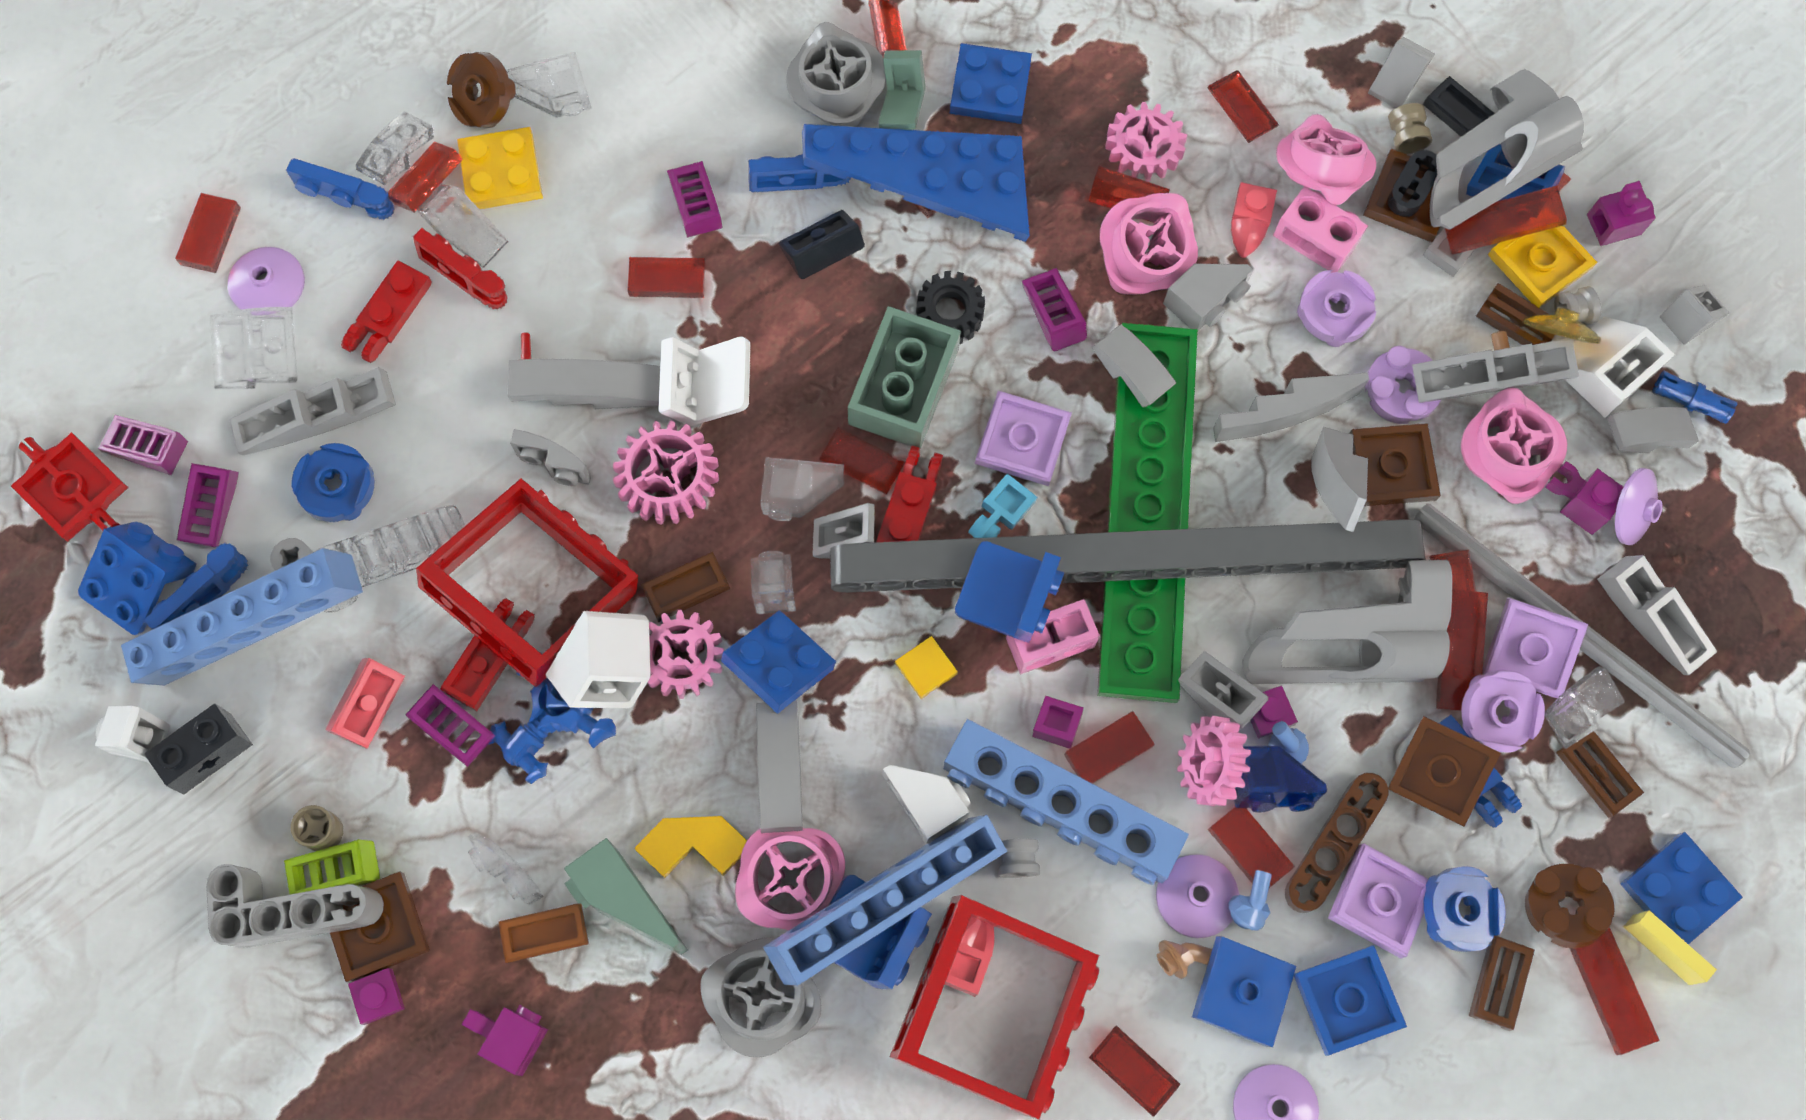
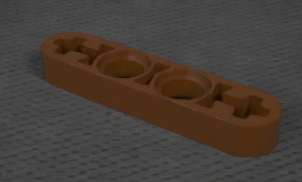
[1285,773,1389,913]

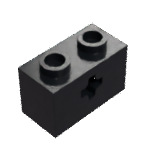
[144,703,253,795]

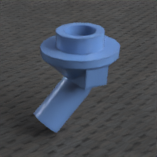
[1268,721,1309,768]
[1228,870,1272,931]

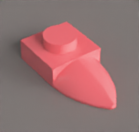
[1231,182,1277,258]
[945,916,994,997]

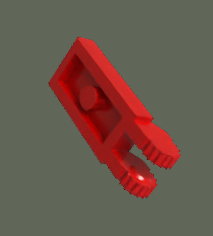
[413,228,508,310]
[341,260,432,363]
[876,445,943,542]
[440,598,535,712]

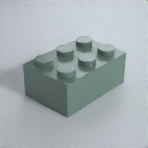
[848,306,961,449]

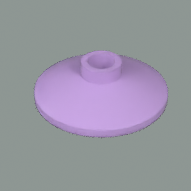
[228,247,305,317]
[1615,468,1662,545]
[1156,855,1239,938]
[1233,1064,1319,1120]

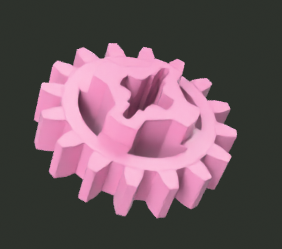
[1105,102,1187,182]
[648,610,724,699]
[1177,716,1251,806]

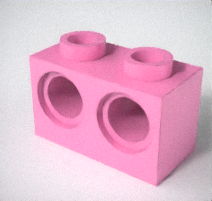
[1273,186,1368,273]
[1006,599,1100,675]

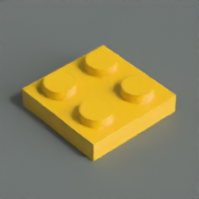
[457,127,543,211]
[1487,208,1598,308]

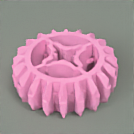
[613,420,719,525]

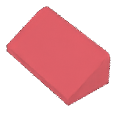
[325,658,405,749]

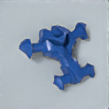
[488,652,616,784]

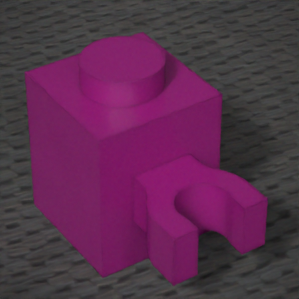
[1586,181,1656,246]
[1545,461,1623,535]
[461,1005,548,1076]

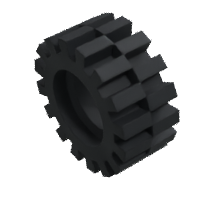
[916,271,985,344]

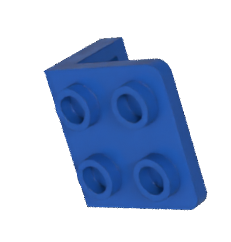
[78,521,197,635]
[955,541,1064,643]
[828,875,932,990]

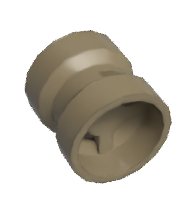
[1388,103,1432,154]
[290,805,344,851]

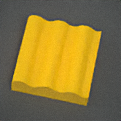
[895,636,958,699]

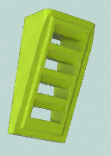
[284,839,380,895]

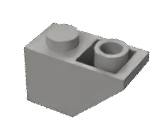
[1163,264,1253,331]

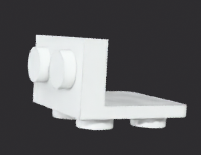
[659,337,750,427]

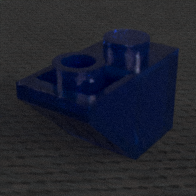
[1234,746,1327,813]

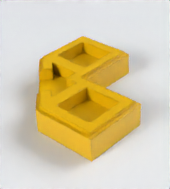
[634,816,747,878]

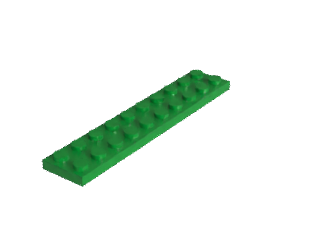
[1097,323,1198,703]

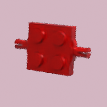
[11,432,129,542]

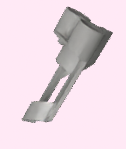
[1430,69,1584,229]
[1242,560,1452,684]

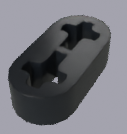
[1388,150,1437,217]

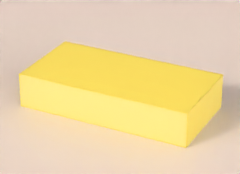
[1623,910,1717,985]

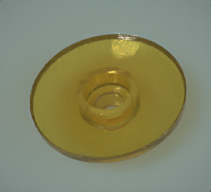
[1523,307,1602,344]

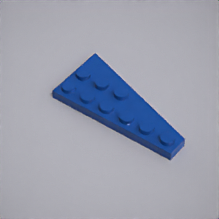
[802,124,1030,242]

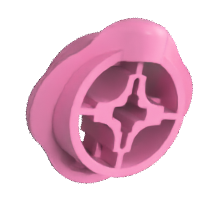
[1276,114,1376,205]
[1100,193,1198,295]
[1461,387,1567,504]
[735,828,845,931]

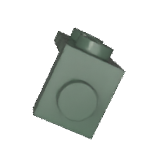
[878,50,926,130]

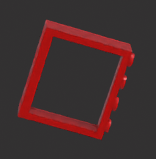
[416,478,638,687]
[889,895,1100,1119]

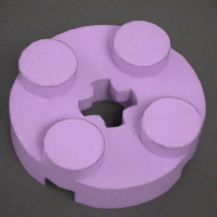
[1297,270,1376,347]
[1365,346,1441,424]
[1462,670,1545,753]

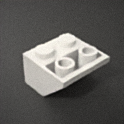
[1566,317,1675,418]
[545,611,650,708]

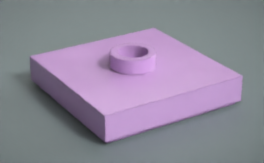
[975,391,1072,486]
[1481,598,1588,700]
[1328,843,1428,959]

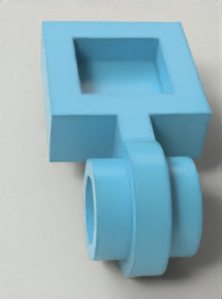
[968,474,1038,538]

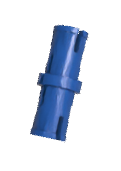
[1652,371,1737,424]

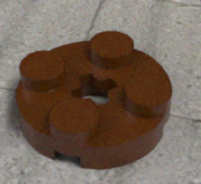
[447,52,516,128]
[1525,864,1615,948]

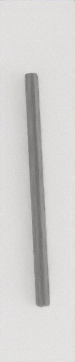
[1414,504,1750,768]

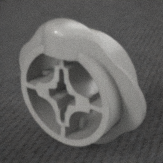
[786,22,886,127]
[700,938,821,1058]

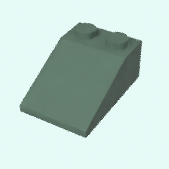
[564,838,688,955]

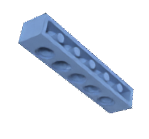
[121,548,363,686]
[943,719,1189,885]
[763,815,1007,986]

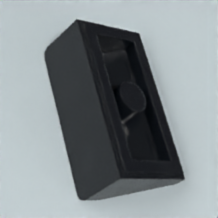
[779,210,865,279]

